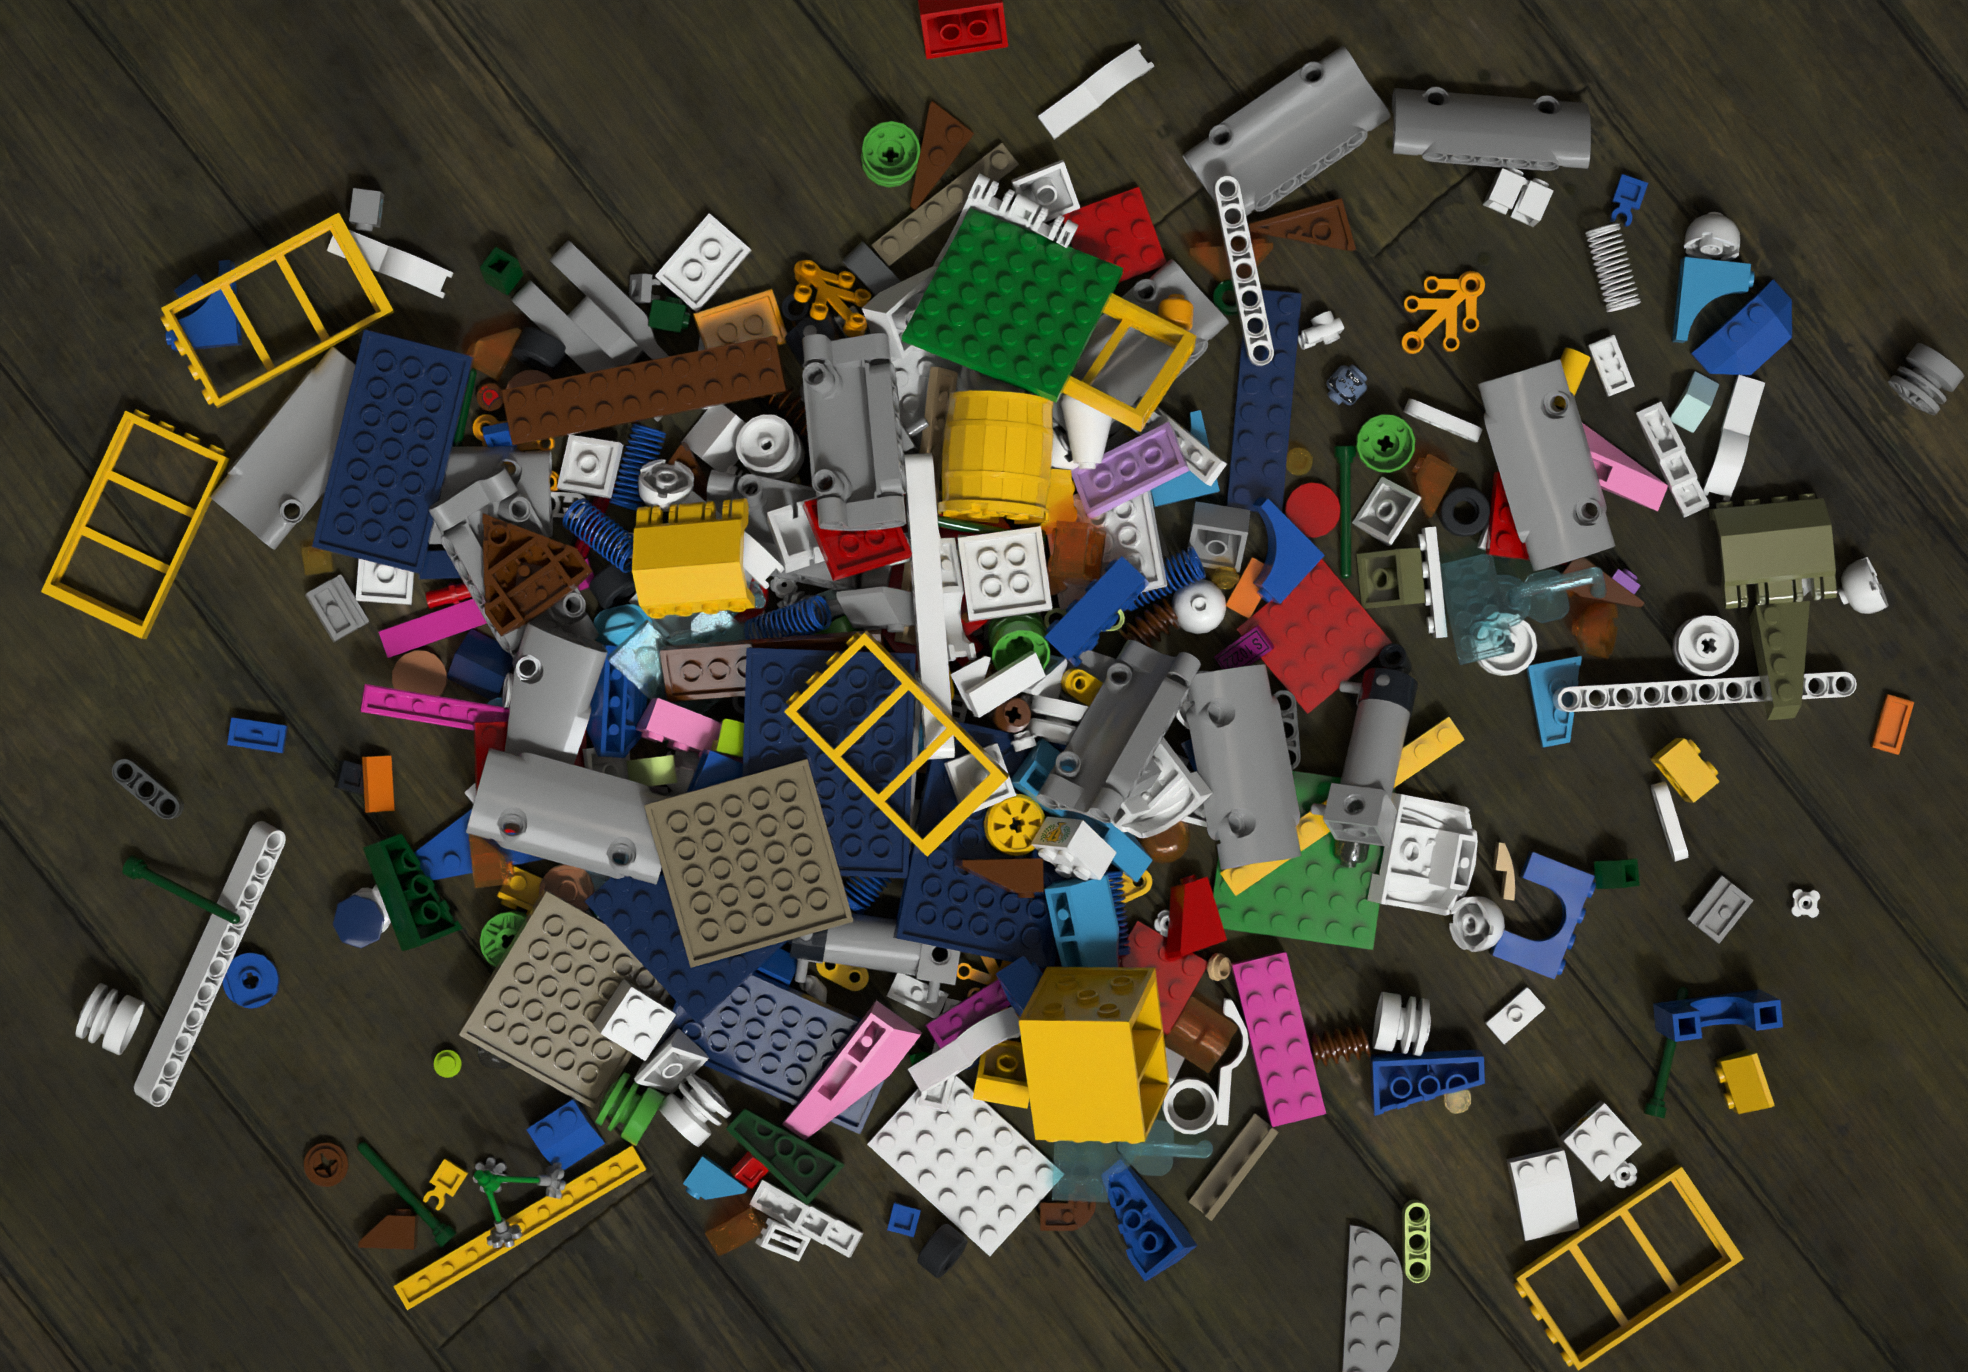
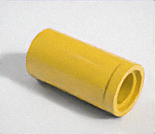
[1554,348,1591,408]

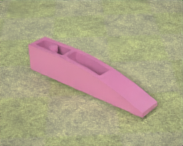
[1544,405,1668,511]
[635,698,743,764]
[782,1001,922,1140]

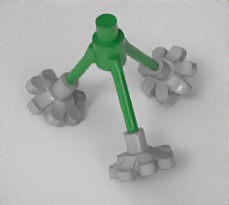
[473,1157,566,1248]

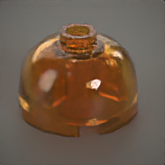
[1572,602,1618,659]
[1136,821,1191,864]

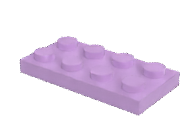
[1071,422,1190,519]

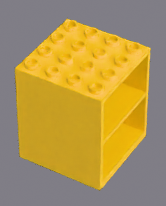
[1019,967,1170,1144]

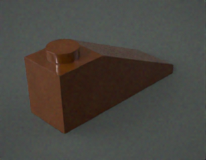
[1555,557,1645,608]
[954,858,1044,898]

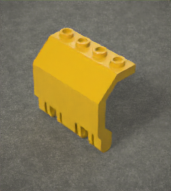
[632,498,755,619]

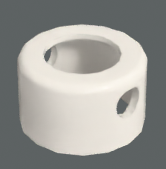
[1162,1077,1218,1134]

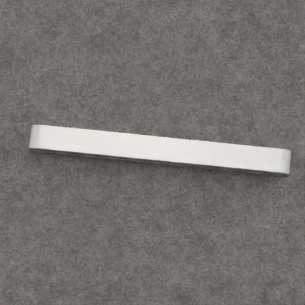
[904,453,955,760]
[1553,672,1857,712]
[134,821,286,1107]

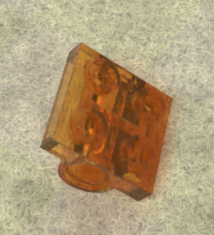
[1164,996,1238,1073]

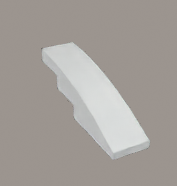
[1636,402,1709,518]
[749,1180,864,1258]

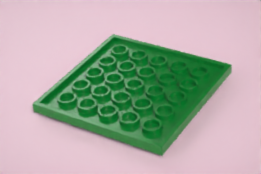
[902,208,1123,403]
[1213,771,1396,950]

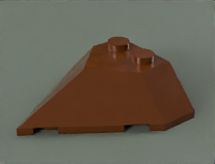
[482,513,593,637]

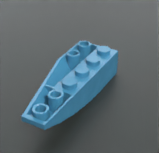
[1011,738,1153,882]
[1044,874,1119,967]

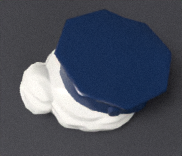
[333,884,391,949]

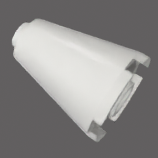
[1061,395,1116,469]

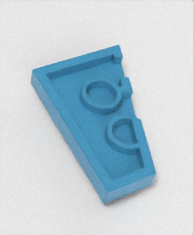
[1527,656,1582,747]

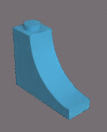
[1672,257,1754,343]
[1151,410,1220,507]

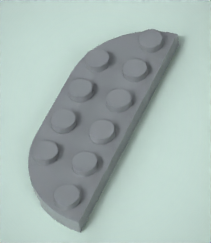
[1342,1224,1403,1372]

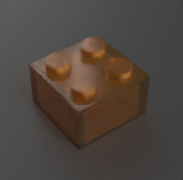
[1048,521,1106,585]

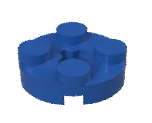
[223,952,280,1008]

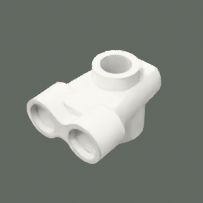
[1298,311,1344,350]

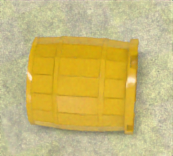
[938,390,1054,524]

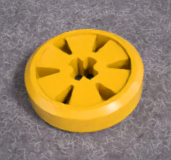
[984,794,1045,856]

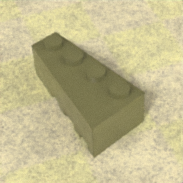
[1749,601,1810,720]

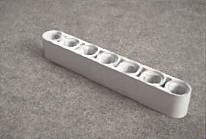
[1214,176,1274,366]

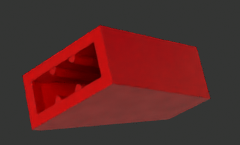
[1167,874,1227,959]

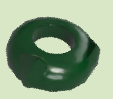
[1213,280,1246,316]

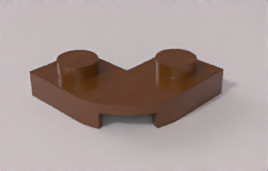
[1040,1174,1096,1231]

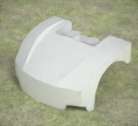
[1111,737,1213,838]
[1367,793,1478,916]

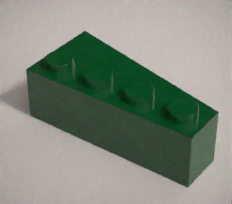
[363,833,463,952]
[726,1107,845,1205]

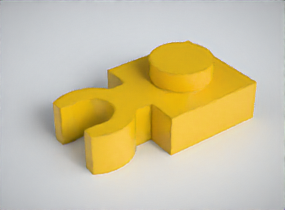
[423,1158,469,1210]

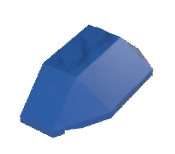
[1691,279,1792,375]
[586,645,648,758]

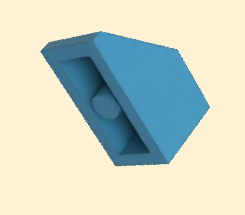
[683,1154,748,1200]

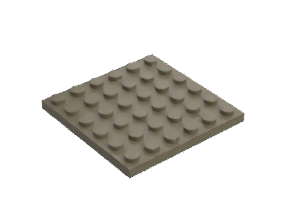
[644,758,854,968]
[457,889,669,1111]

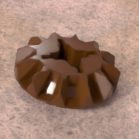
[304,1142,349,1187]

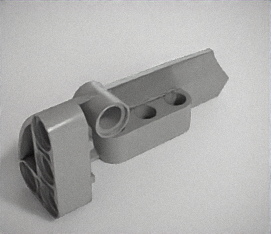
[505,622,608,765]

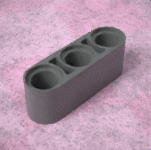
[842,241,901,296]
[1272,690,1301,769]
[112,759,184,819]

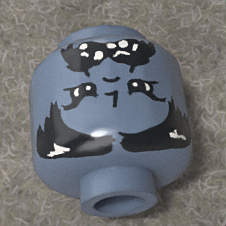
[1326,364,1367,406]

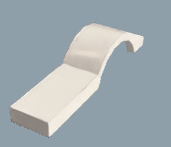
[1038,44,1154,140]
[327,230,454,298]
[1703,375,1765,502]
[678,491,784,589]
[940,538,977,661]
[1215,998,1249,1125]
[908,1007,1021,1094]

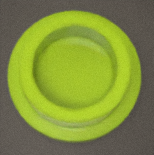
[434,1050,462,1078]

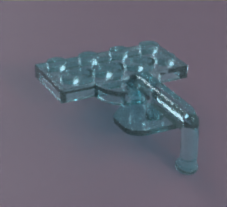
[1440,554,1607,665]
[607,581,766,715]
[1052,1120,1213,1203]

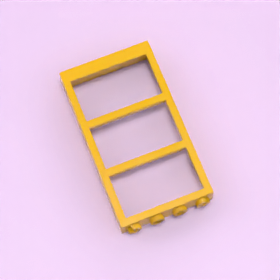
[160,213,394,408]
[1063,294,1196,432]
[41,409,231,639]
[784,630,1009,857]
[1513,1164,1744,1371]

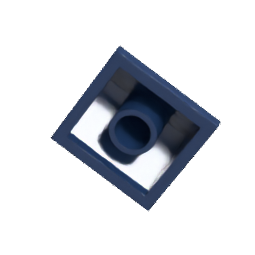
[447,629,513,700]

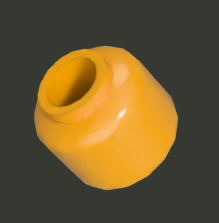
[1157,294,1194,331]

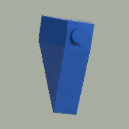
[1101,1158,1197,1281]

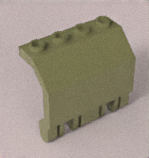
[1709,493,1837,609]

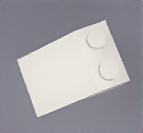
[862,266,938,359]
[1506,1147,1579,1241]

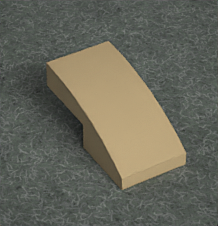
[1493,842,1515,900]

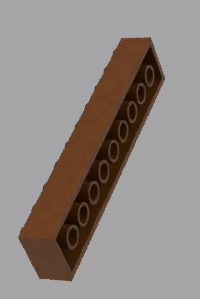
[501,336,788,445]

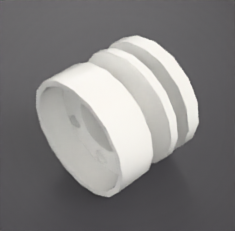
[75,983,145,1055]
[1373,992,1431,1056]
[658,1072,732,1147]

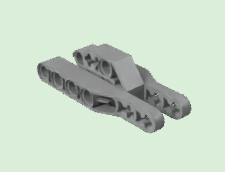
[511,240,670,422]

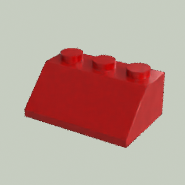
[918,0,1008,59]

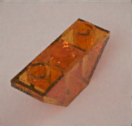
[1189,239,1273,282]

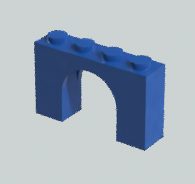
[1489,851,1596,980]
[1653,989,1783,1042]

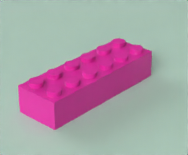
[1231,950,1326,1127]

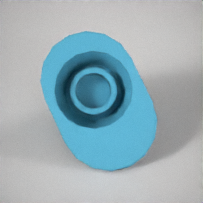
[593,604,653,649]

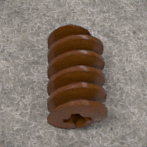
[1118,597,1180,649]
[991,697,1031,733]
[1311,1025,1371,1068]

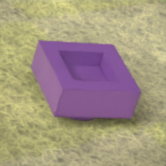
[1610,568,1641,594]

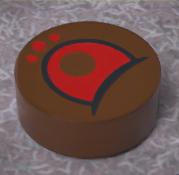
[477,383,504,412]

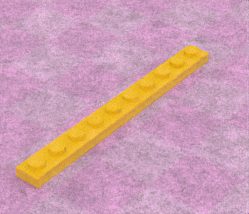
[1220,717,1465,896]
[393,1145,647,1310]

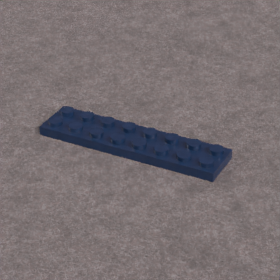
[1226,290,1302,512]

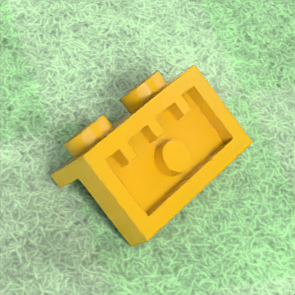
[497,865,543,915]

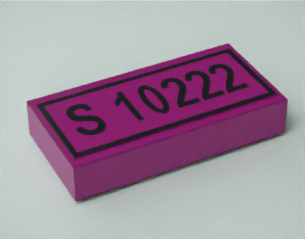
[1214,625,1275,670]

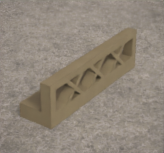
[1188,1113,1279,1221]

